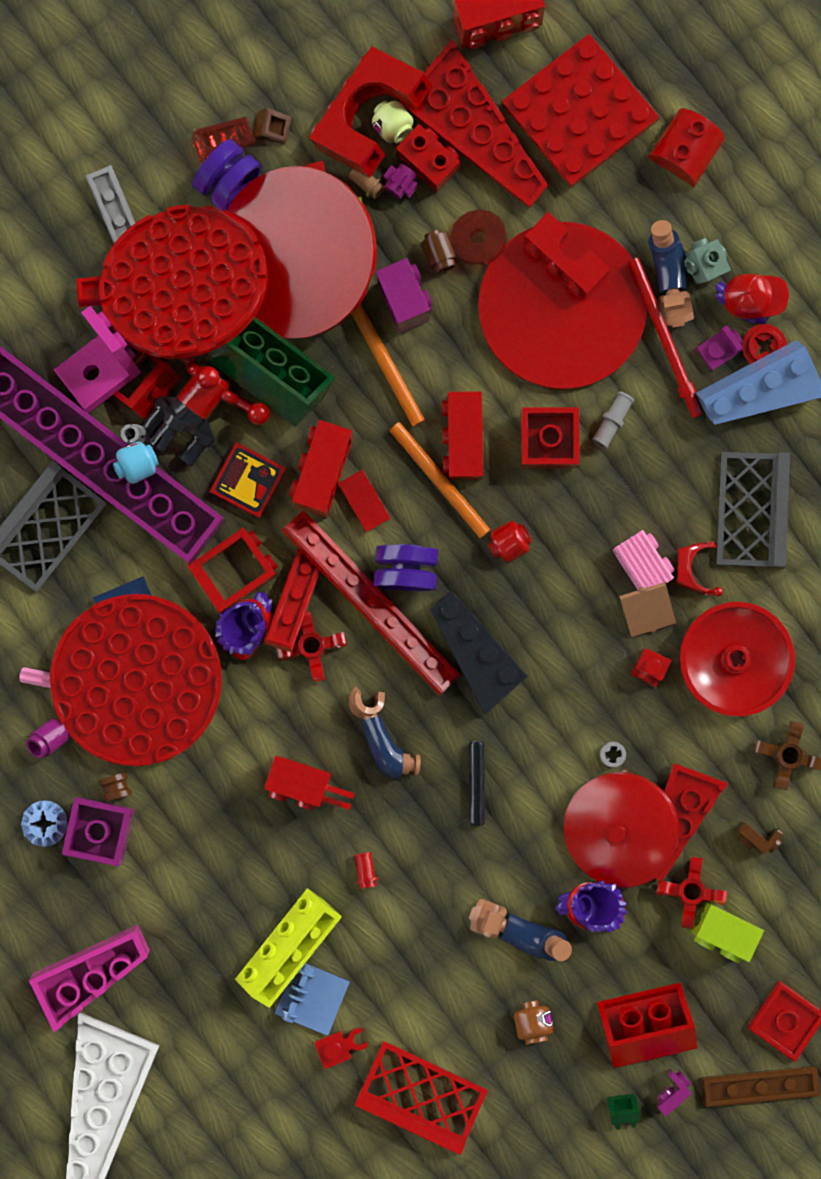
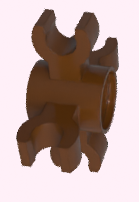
[753,721,821,790]

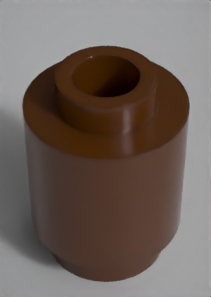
[421,230,456,274]

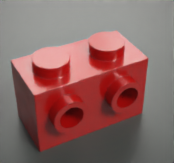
[396,124,460,193]

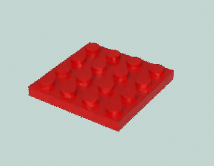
[502,33,659,188]

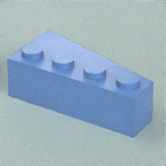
[696,340,821,424]

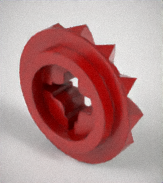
[742,324,787,364]

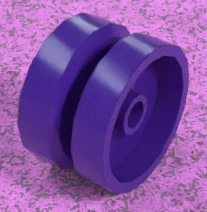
[192,139,263,211]
[374,544,439,591]

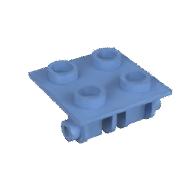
[275,963,350,1036]

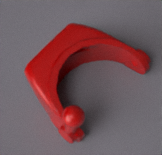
[676,541,723,597]

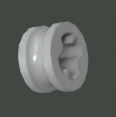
[599,742,626,767]

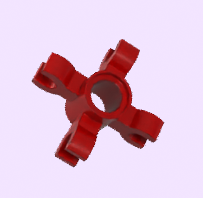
[277,611,347,682]
[656,857,728,929]

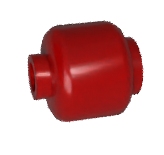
[488,521,532,563]

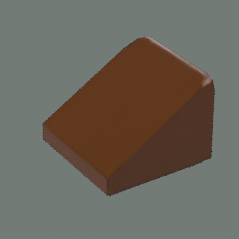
[253,108,291,144]

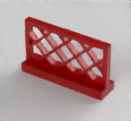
[354,1041,488,1155]

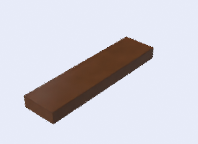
[701,1066,820,1107]

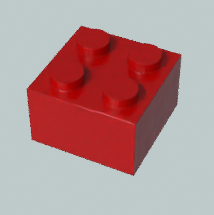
[520,407,580,469]

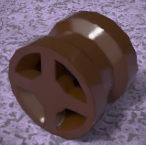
[99,772,132,802]

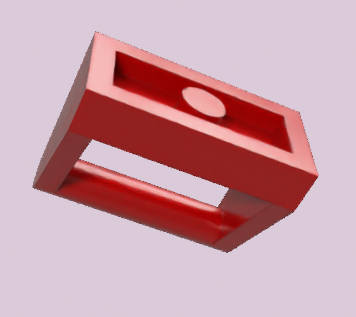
[113,351,181,420]

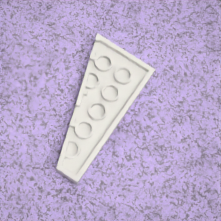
[66,1013,160,1179]

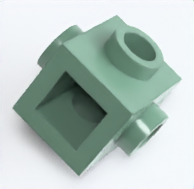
[684,237,731,284]

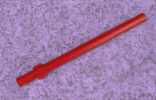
[628,257,703,418]

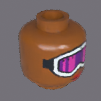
[514,1000,554,1045]

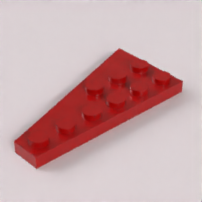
[400,38,548,209]

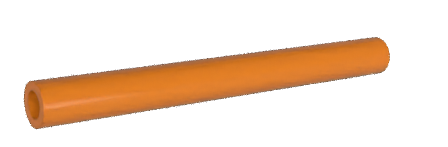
[351,304,425,427]
[389,422,491,538]

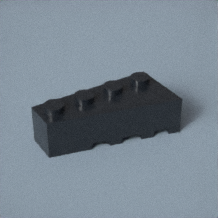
[430,590,528,715]

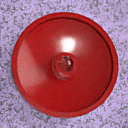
[679,602,795,717]
[564,772,679,888]

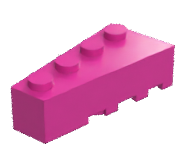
[29,924,150,1032]

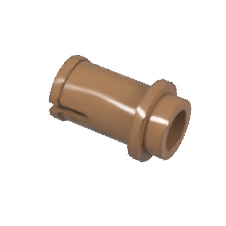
[348,169,384,199]

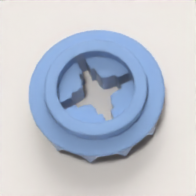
[21,801,68,847]

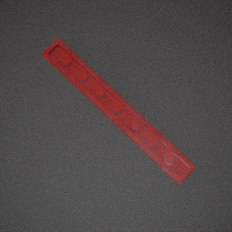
[282,510,461,695]

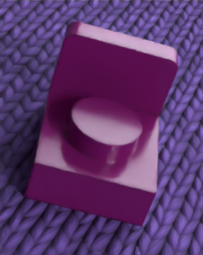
[696,325,743,372]
[655,1068,692,1117]

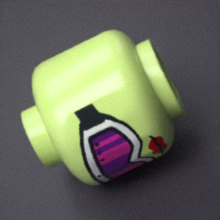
[372,101,413,144]

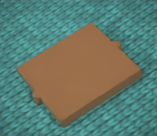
[619,582,676,637]

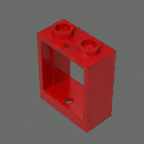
[187,527,278,614]

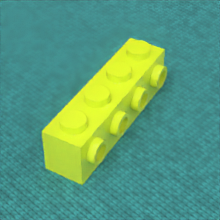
[235,888,342,1008]

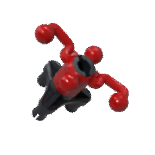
[140,357,270,467]

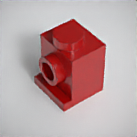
[630,648,672,687]

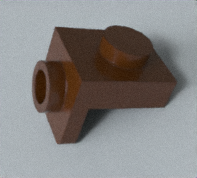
[735,822,783,854]

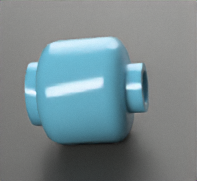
[113,441,158,484]

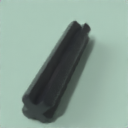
[469,741,485,826]

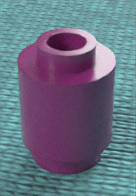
[26,719,69,758]

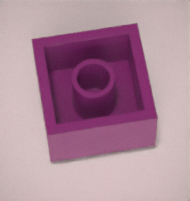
[376,258,433,334]
[62,797,135,867]

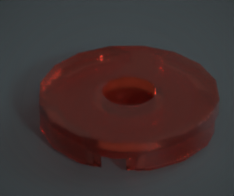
[450,209,507,265]

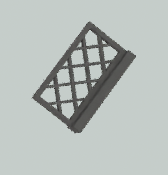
[717,452,790,569]
[0,461,107,592]

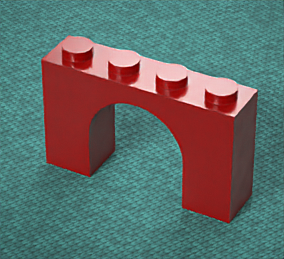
[309,46,432,178]

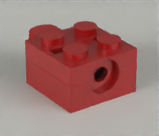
[264,756,355,811]

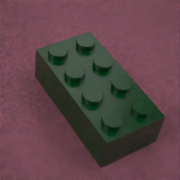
[205,317,336,427]

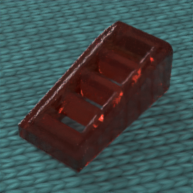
[192,117,256,163]

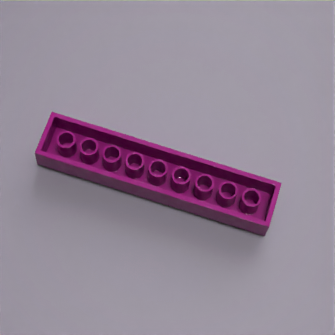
[0,346,226,564]

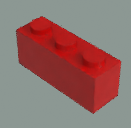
[442,391,483,480]

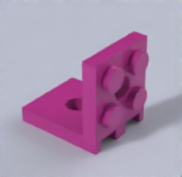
[54,306,141,413]

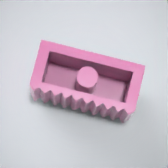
[612,530,674,590]

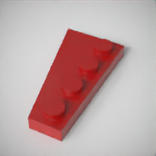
[655,763,728,881]

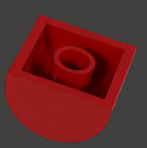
[647,108,725,188]

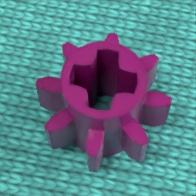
[383,164,418,199]

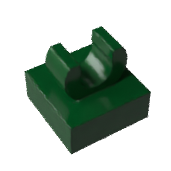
[607,1093,641,1130]

